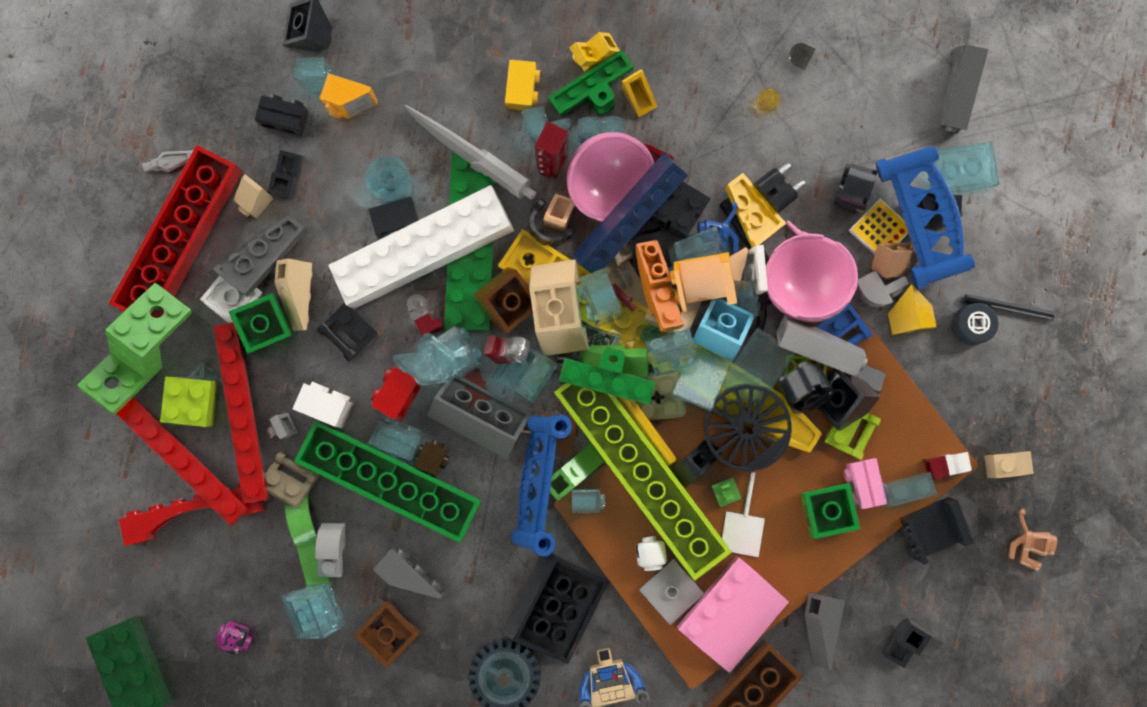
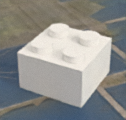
[293,382,354,429]

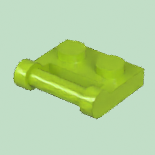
[823,413,881,461]

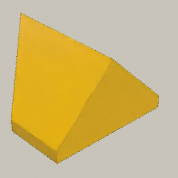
[887,284,936,335]

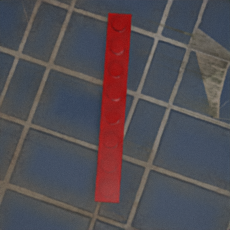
[213,322,269,505]
[116,397,249,526]

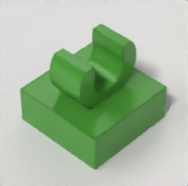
[711,477,741,507]

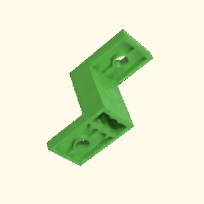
[77,283,191,416]

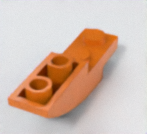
[635,240,684,332]

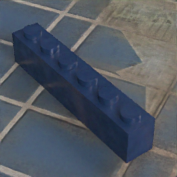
[573,153,688,277]

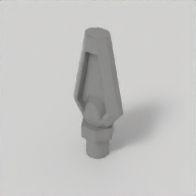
[142,150,193,173]

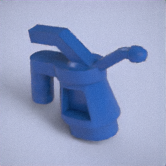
[697,202,739,256]

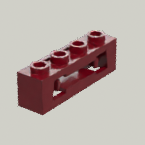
[534,121,569,179]

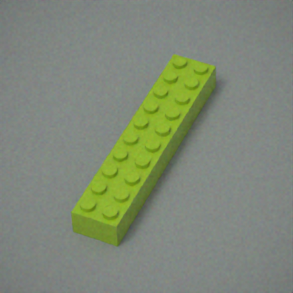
[554,383,732,581]

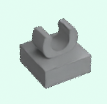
[266,413,298,439]

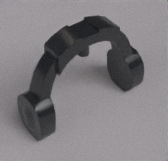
[527,198,576,245]

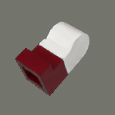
[923,452,972,479]

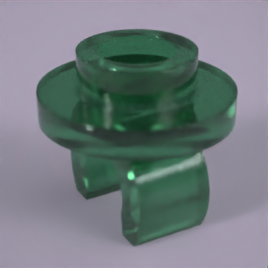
[639,325,662,351]

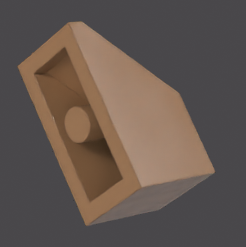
[871,243,918,280]

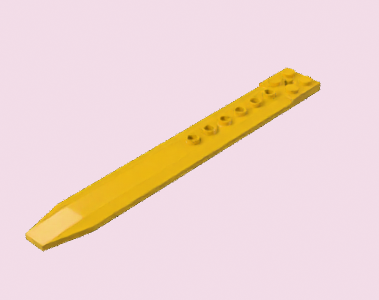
[498,229,822,453]

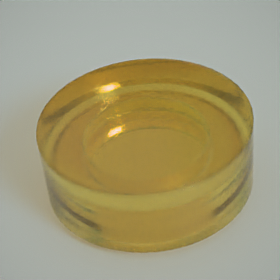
[757,88,780,112]

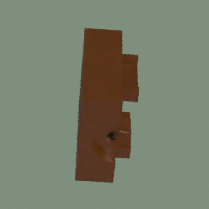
[353,600,421,668]

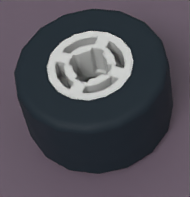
[952,303,999,345]

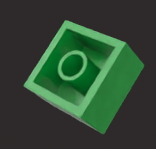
[229,292,292,354]
[799,483,860,539]

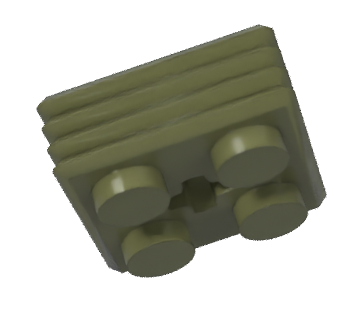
[636,370,686,421]

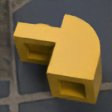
[569,32,620,72]

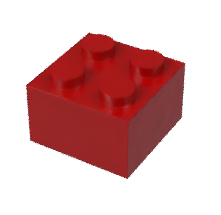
[371,366,424,422]

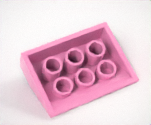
[676,556,789,673]

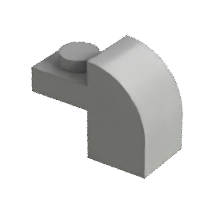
[855,271,909,308]
[315,523,346,577]

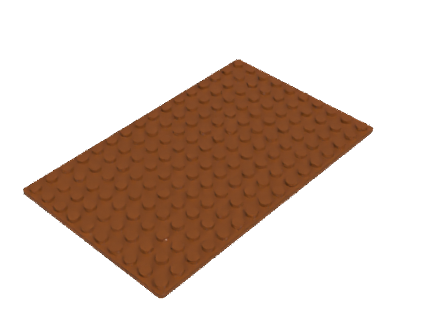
[554,301,978,689]

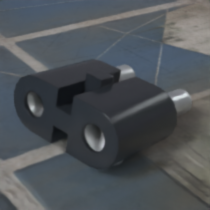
[753,163,806,213]

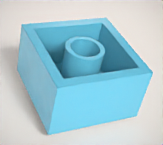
[692,298,755,362]

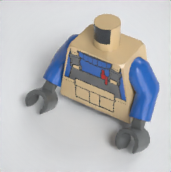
[579,648,651,707]

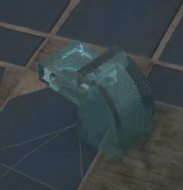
[522,106,571,143]

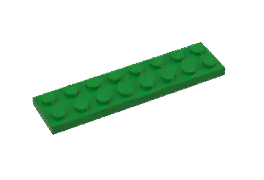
[445,153,496,331]

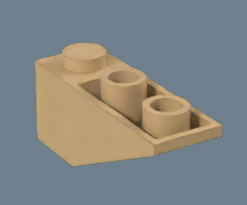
[275,259,312,331]

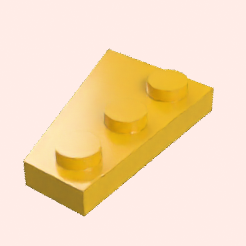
[725,173,786,248]

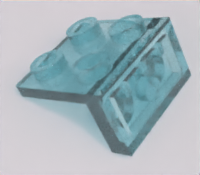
[392,333,462,385]

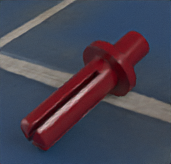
[610,283,637,312]

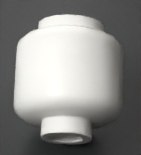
[636,536,667,571]

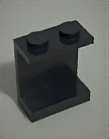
[900,497,974,565]

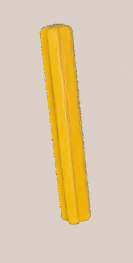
[615,396,676,466]

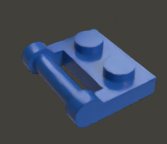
[816,303,873,346]

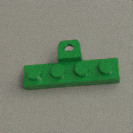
[548,50,634,117]
[559,347,655,405]

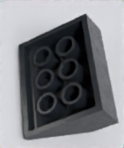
[502,552,609,664]

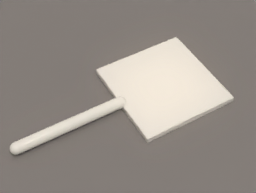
[722,472,765,557]

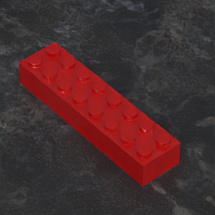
[108,145,243,318]

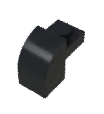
[883,618,932,668]

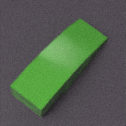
[580,345,649,377]

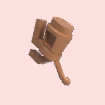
[1008,509,1057,571]

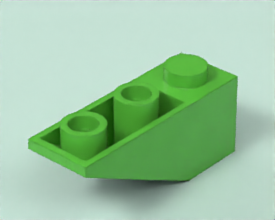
[550,443,604,501]

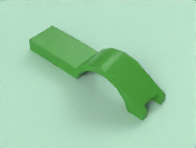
[284,495,332,592]

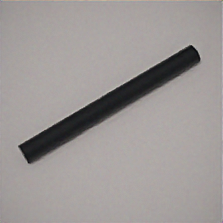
[964,294,1055,320]

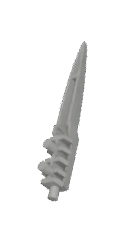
[404,105,536,200]

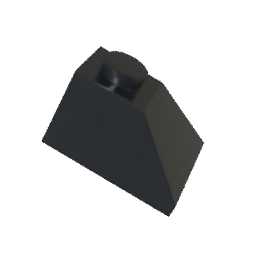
[282,0,332,51]
[818,368,880,431]

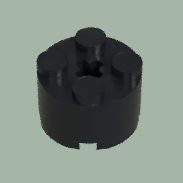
[834,163,878,214]
[778,361,834,414]

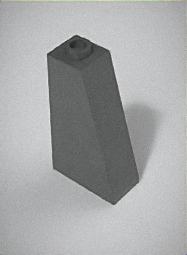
[940,44,989,133]

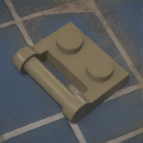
[265,452,320,509]

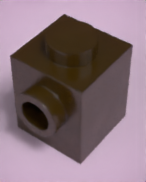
[415,439,450,476]

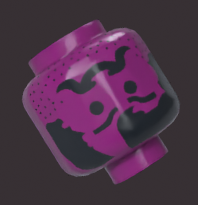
[215,621,252,655]

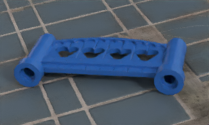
[875,146,975,290]
[511,414,572,556]

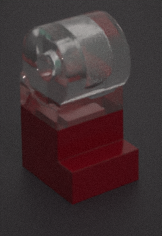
[407,294,444,338]
[484,336,531,364]

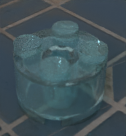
[366,156,414,204]

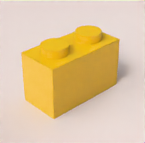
[505,60,540,112]

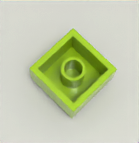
[160,376,219,427]

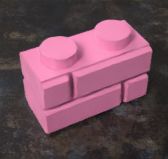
[843,458,888,509]

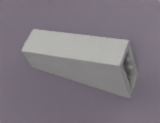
[776,315,867,377]

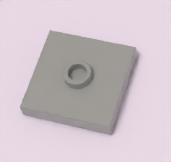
[639,559,704,625]

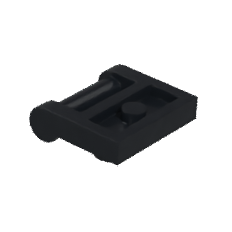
[317,302,378,362]

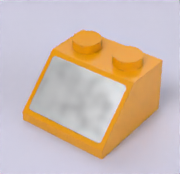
[319,73,378,119]

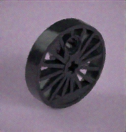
[703,383,792,471]

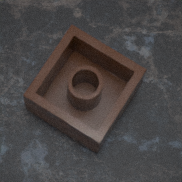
[473,267,533,334]

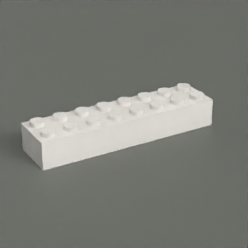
[329,185,514,309]

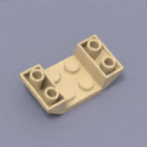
[529,259,589,356]

